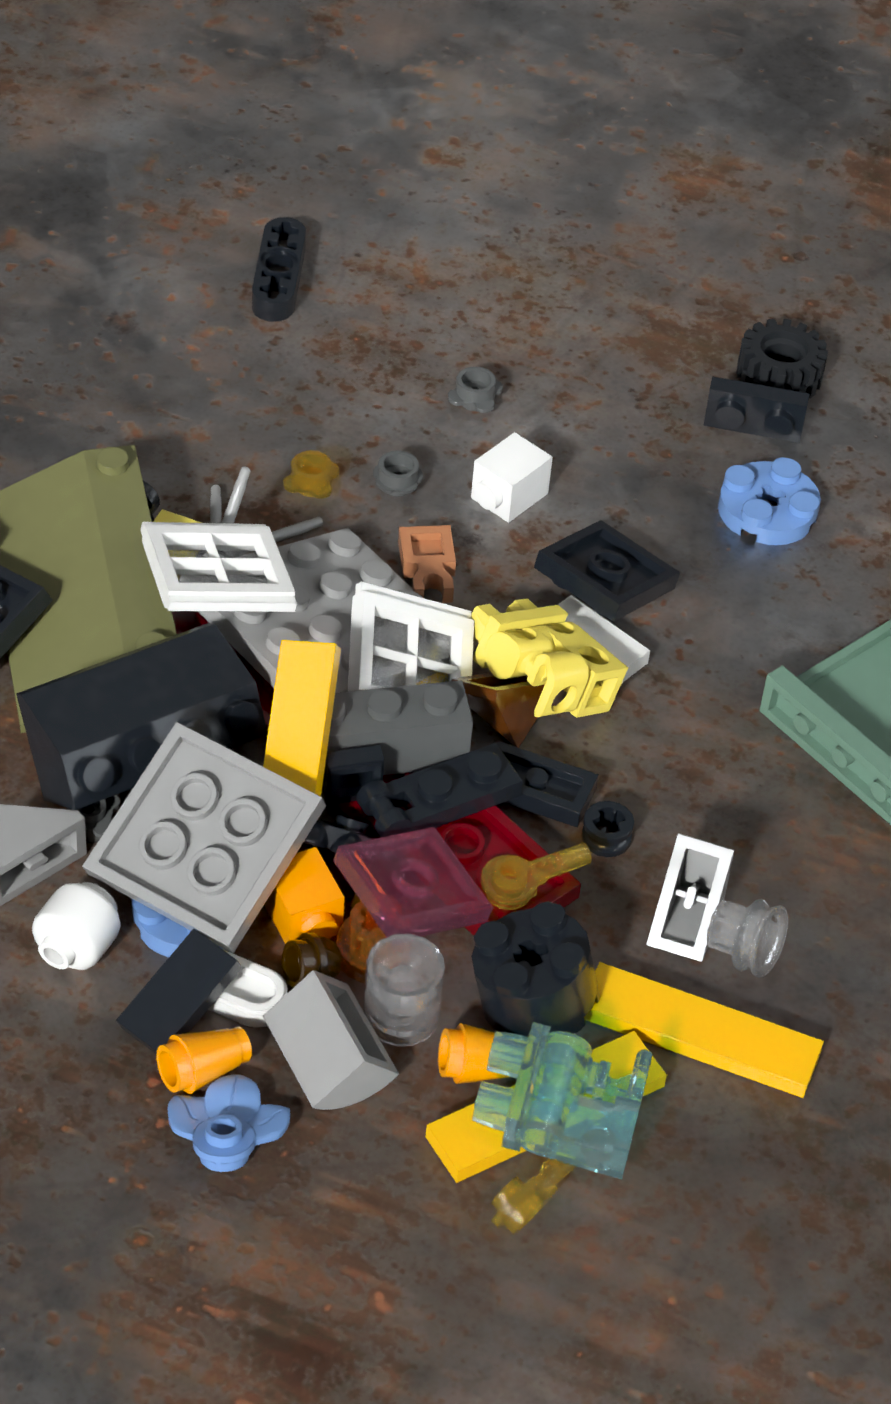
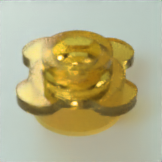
[283,450,339,499]

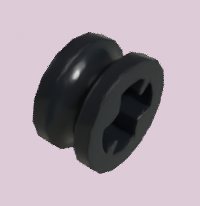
[581,801,634,857]

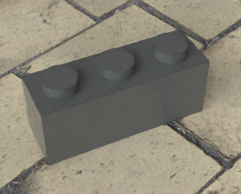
[327,680,473,775]

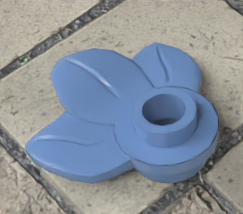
[167,1074,290,1172]

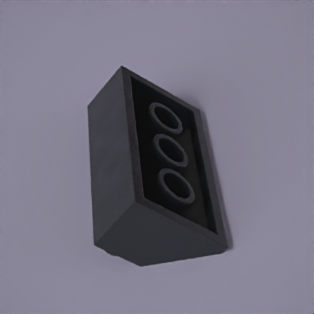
[16,623,268,810]

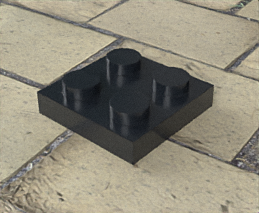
[534,520,680,622]

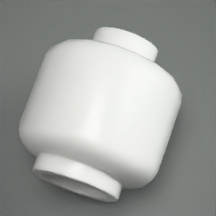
[32,882,121,970]

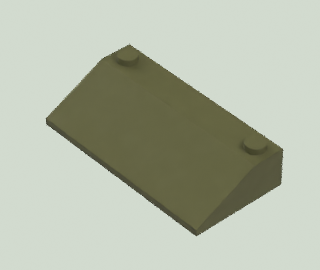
[0,445,177,733]

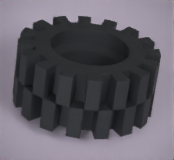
[736,319,828,398]

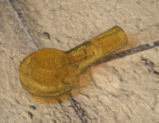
[481,842,592,910]
[491,1142,583,1235]

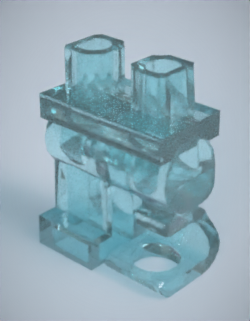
[472,1022,653,1180]

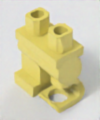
[471,598,628,718]

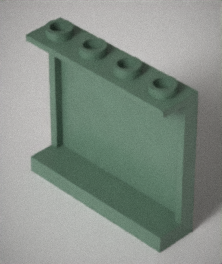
[759,619,891,825]

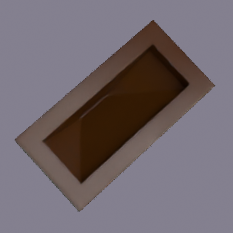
[451,673,545,748]

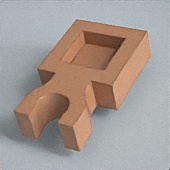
[398,525,456,603]

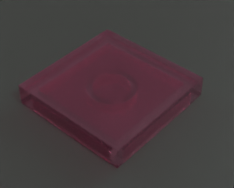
[333,827,493,943]

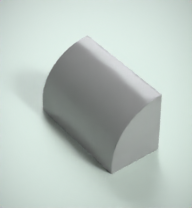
[263,970,399,1110]

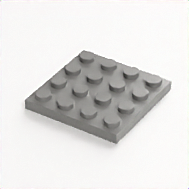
[179,528,476,693]

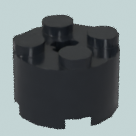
[472,901,600,1046]

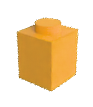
[264,847,345,944]

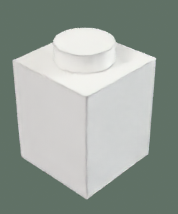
[471,432,553,523]

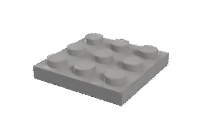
[82,722,326,953]

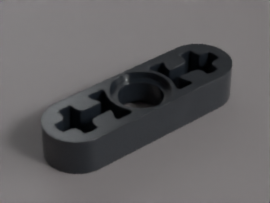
[252,217,306,322]

